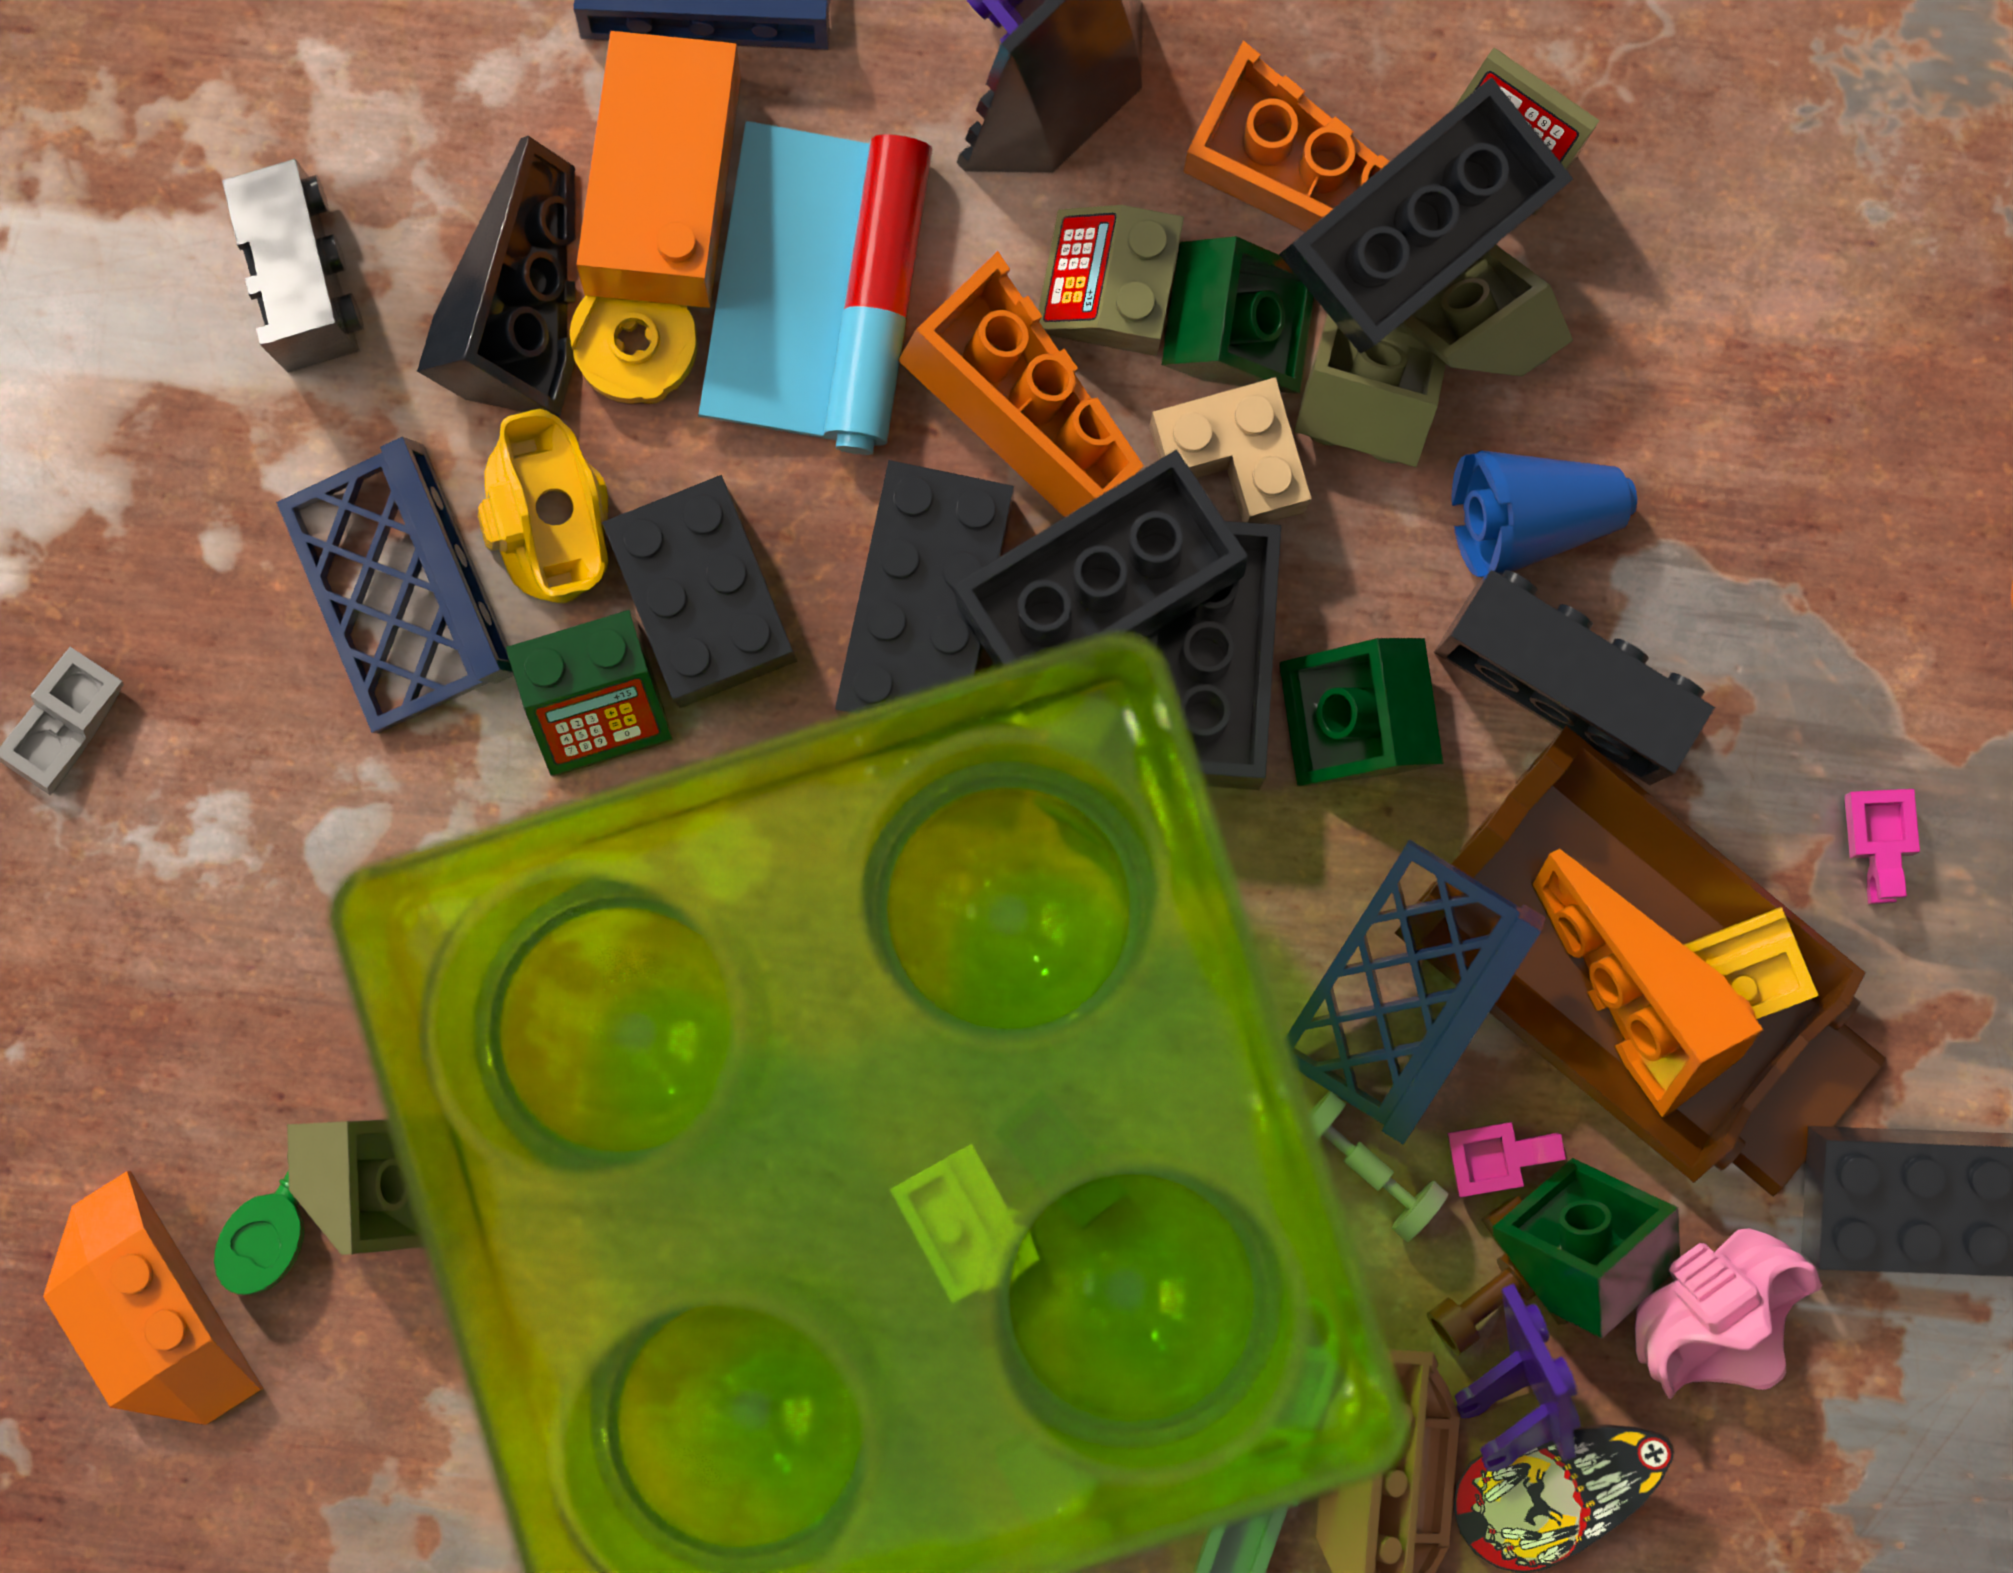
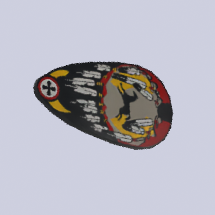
[1453,1425,1674,1573]

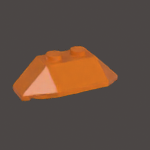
[43,1171,264,1425]

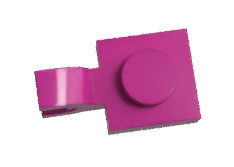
[1844,789,1920,904]
[1447,1122,1566,1197]

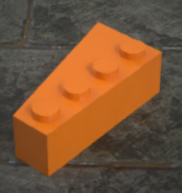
[1183,40,1390,232]
[898,251,1144,517]

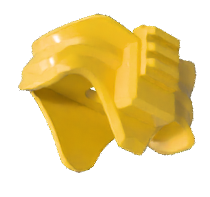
[478,409,608,603]

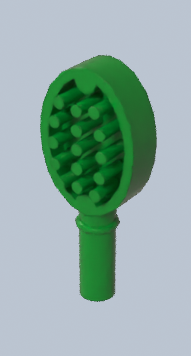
[214,1170,304,1296]

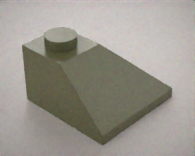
[1399,245,1573,377]
[287,1117,437,1255]

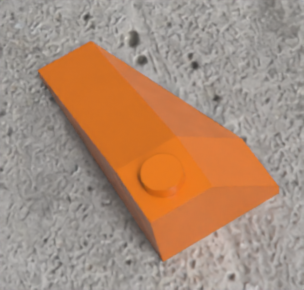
[1533,849,1763,1117]

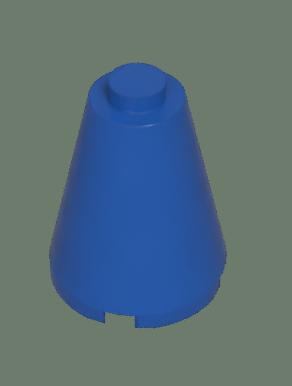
[1452,451,1637,577]

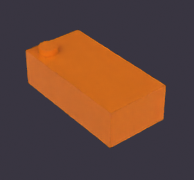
[576,31,741,308]

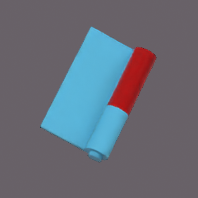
[698,121,933,455]

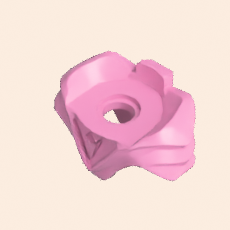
[1635,1228,1822,1399]

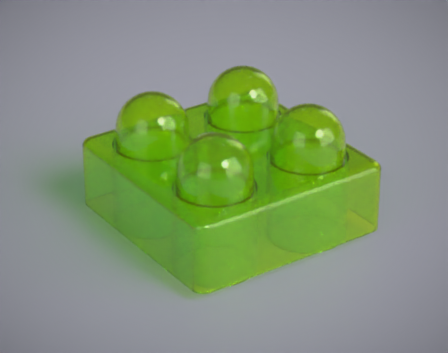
[329,633,1408,1573]

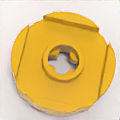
[570,295,698,404]

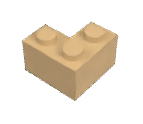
[1149,377,1311,524]

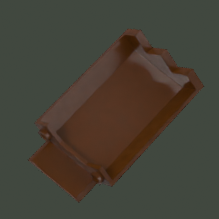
[1394,725,1886,1196]

